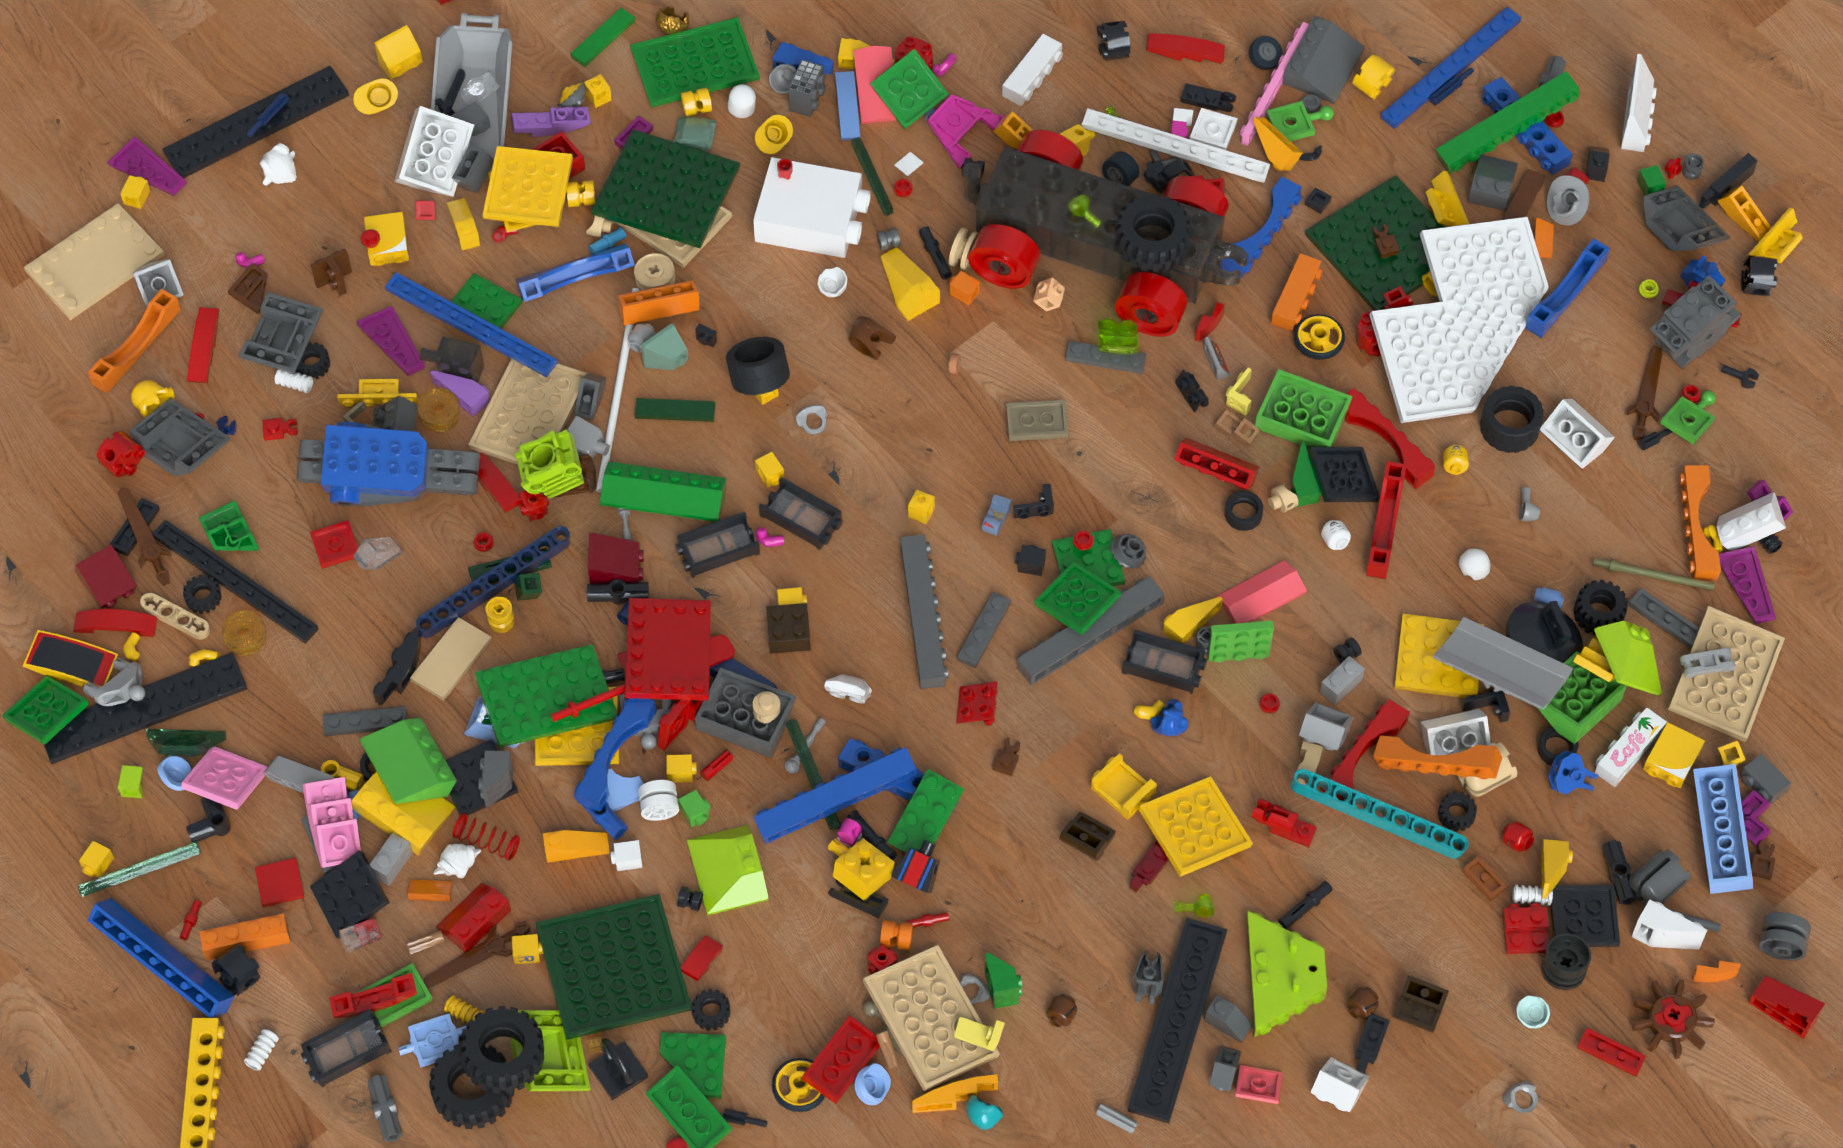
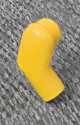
[1134,700,1165,720]

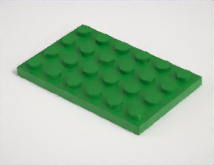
[630,17,760,108]
[474,644,618,748]

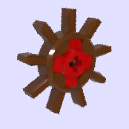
[1632,979,1715,1059]

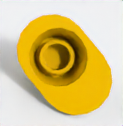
[353,78,398,115]
[755,115,793,155]

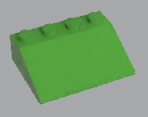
[1255,369,1353,449]
[1538,651,1627,744]
[360,718,457,804]

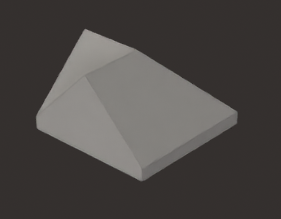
[133,259,184,308]

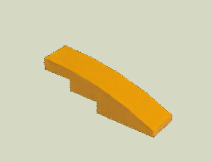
[912,1074,998,1113]

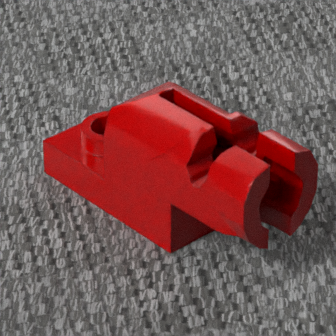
[1252,798,1317,848]

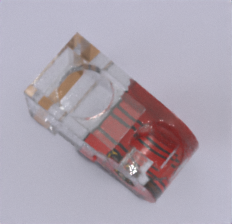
[339,919,383,955]

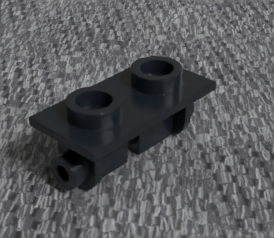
[1175,370,1209,412]

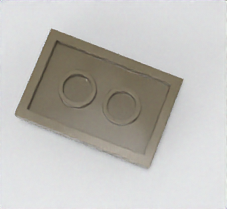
[1006,400,1069,441]

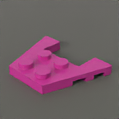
[927,94,1005,169]

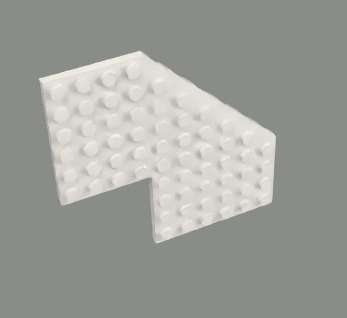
[1369,217,1549,423]

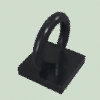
[588,1038,648,1101]

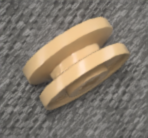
[949,227,979,271]
[634,253,676,291]

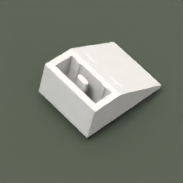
[1632,900,1707,950]

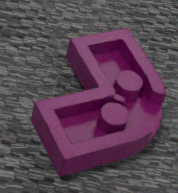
[1741,790,1771,847]

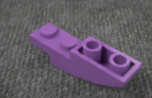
[511,107,590,137]

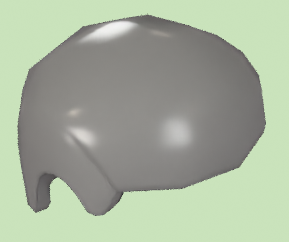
[769,63,797,94]

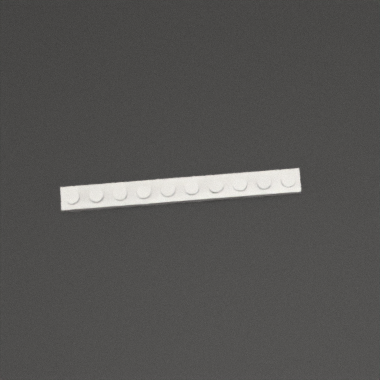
[1082,108,1270,183]

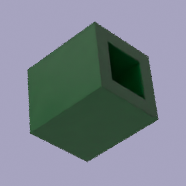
[514,573,542,601]

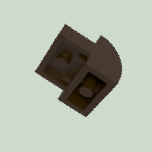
[1060,811,1116,861]
[1393,975,1449,1033]

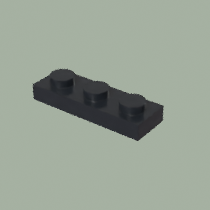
[109,498,160,557]

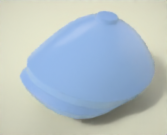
[157,756,192,791]
[854,1063,891,1105]

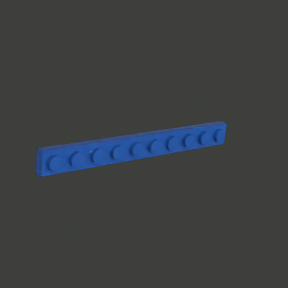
[1380,6,1521,129]
[385,272,558,378]

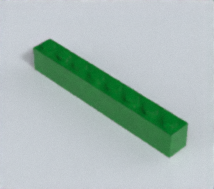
[1436,71,1580,174]

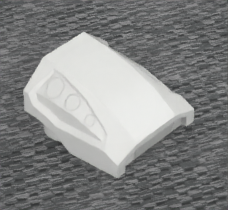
[824,674,872,704]

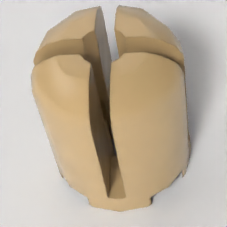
[1457,741,1517,797]

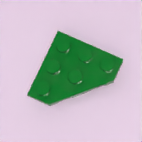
[660,1032,726,1099]

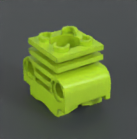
[514,429,584,499]

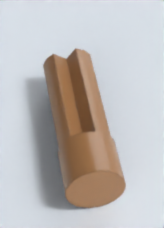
[406,930,445,954]
[875,1030,900,1069]

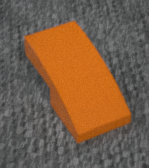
[1693,960,1741,982]

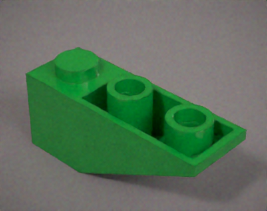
[1291,442,1322,507]

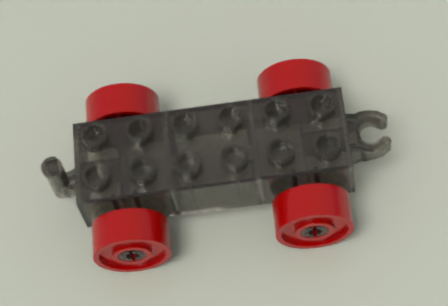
[963,130,1248,337]

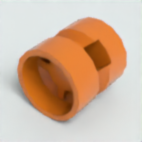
[880,920,913,951]

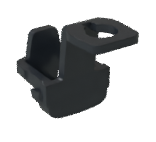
[1143,159,1195,193]

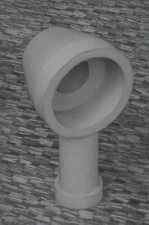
[1519,487,1540,522]

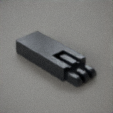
[1699,153,1758,209]

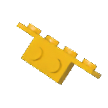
[1425,171,1469,227]
[1747,208,1803,263]
[337,379,419,407]

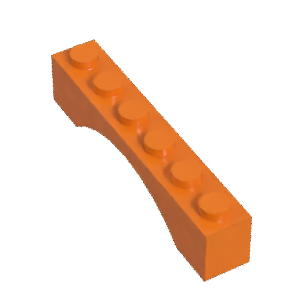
[88,289,181,394]
[1679,465,1721,580]
[1373,735,1502,779]

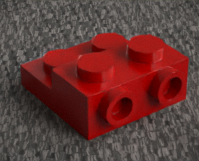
[1502,903,1549,954]

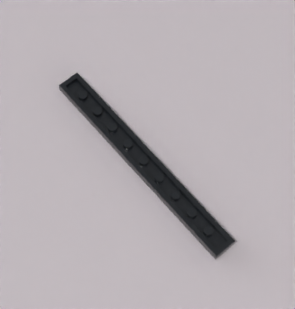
[152,520,319,644]

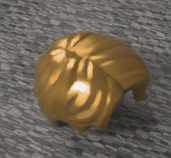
[655,6,690,35]

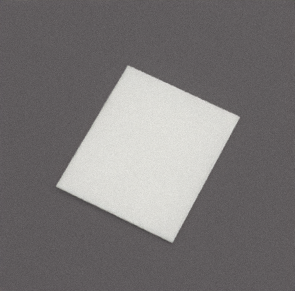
[894,152,924,176]

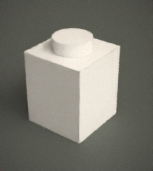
[611,840,642,871]

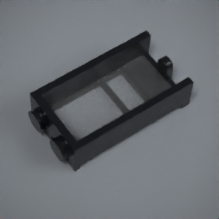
[759,477,843,550]
[675,512,760,578]
[1122,630,1208,694]
[300,1009,392,1088]

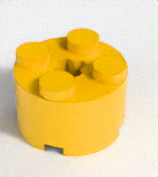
[1352,54,1396,100]

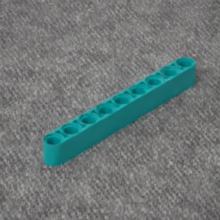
[1290,769,1469,859]

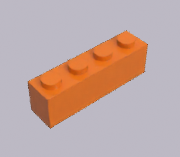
[1271,253,1323,332]
[618,280,699,325]
[199,913,291,961]

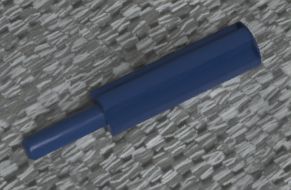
[1429,68,1474,106]
[247,92,289,137]

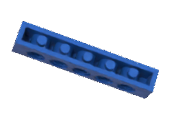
[1481,77,1573,175]
[838,738,960,817]

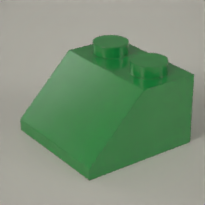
[984,953,1023,1009]

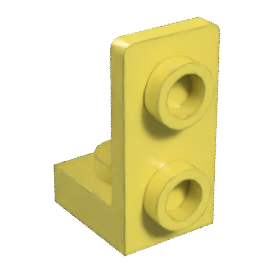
[1225,367,1252,416]
[954,1017,1005,1051]

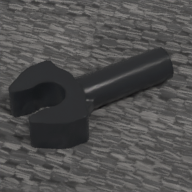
[1721,365,1759,389]

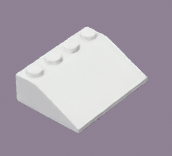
[1621,54,1657,152]
[394,106,474,197]

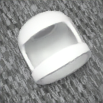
[727,84,756,118]

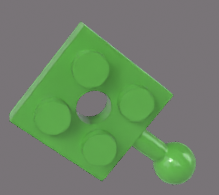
[1266,101,1334,141]
[1660,390,1716,445]

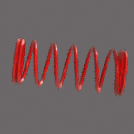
[452,813,520,861]

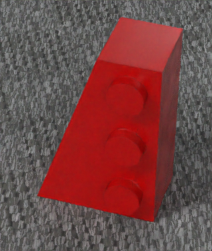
[1749,976,1826,1039]

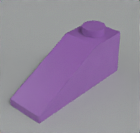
[430,370,490,417]

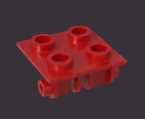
[956,681,998,726]

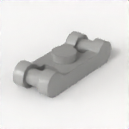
[1680,648,1736,678]

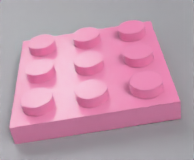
[182,746,268,810]

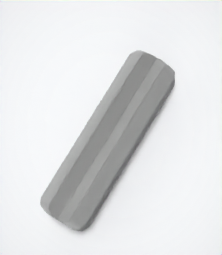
[1096,1104,1137,1133]

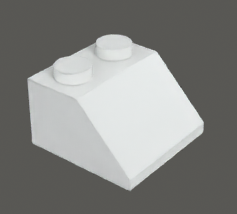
[1310,1057,1370,1112]

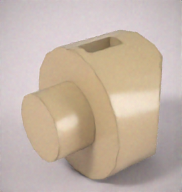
[586,216,613,238]
[1268,483,1298,513]
[753,692,781,723]

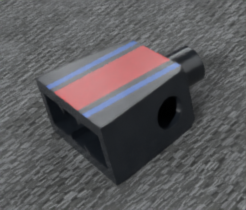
[891,840,940,893]

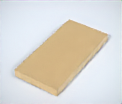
[410,617,492,701]

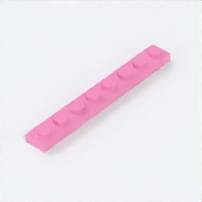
[1240,22,1309,146]

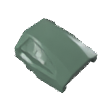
[673,117,717,152]

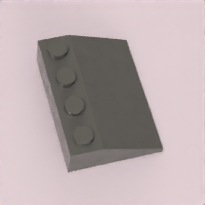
[1283,15,1365,104]
[695,668,796,758]

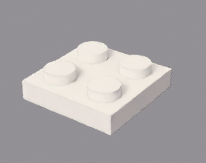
[1190,108,1238,150]

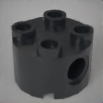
[1097,20,1130,61]
[1741,255,1777,296]
[212,944,260,996]

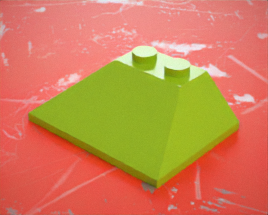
[1594,621,1662,696]
[687,825,769,916]
[510,1010,591,1091]

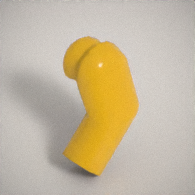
[1703,525,1723,553]
[123,632,140,662]
[189,649,219,667]

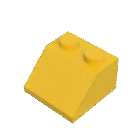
[374,25,423,80]

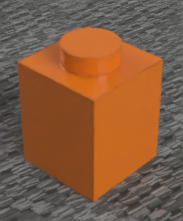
[949,271,980,305]

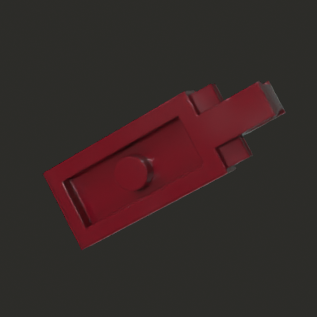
[1129,840,1169,892]

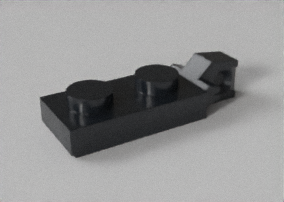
[1355,1014,1390,1074]

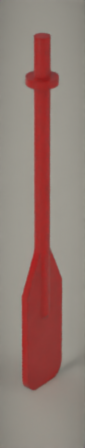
[550,635,735,722]

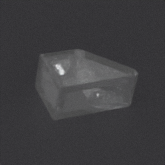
[353,537,403,570]

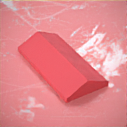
[854,46,897,124]
[1216,560,1307,624]

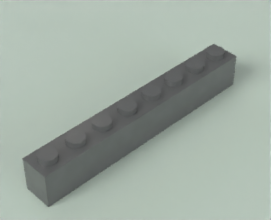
[900,534,949,689]
[1017,576,1164,686]

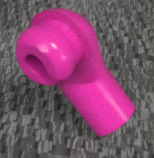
[932,53,956,76]
[235,252,265,268]
[755,527,784,547]

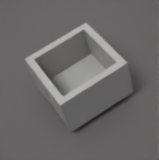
[1299,702,1354,751]

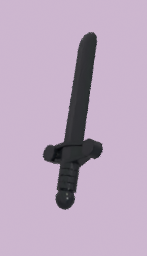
[435,69,466,116]

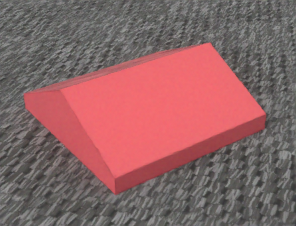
[1235,1065,1283,1104]

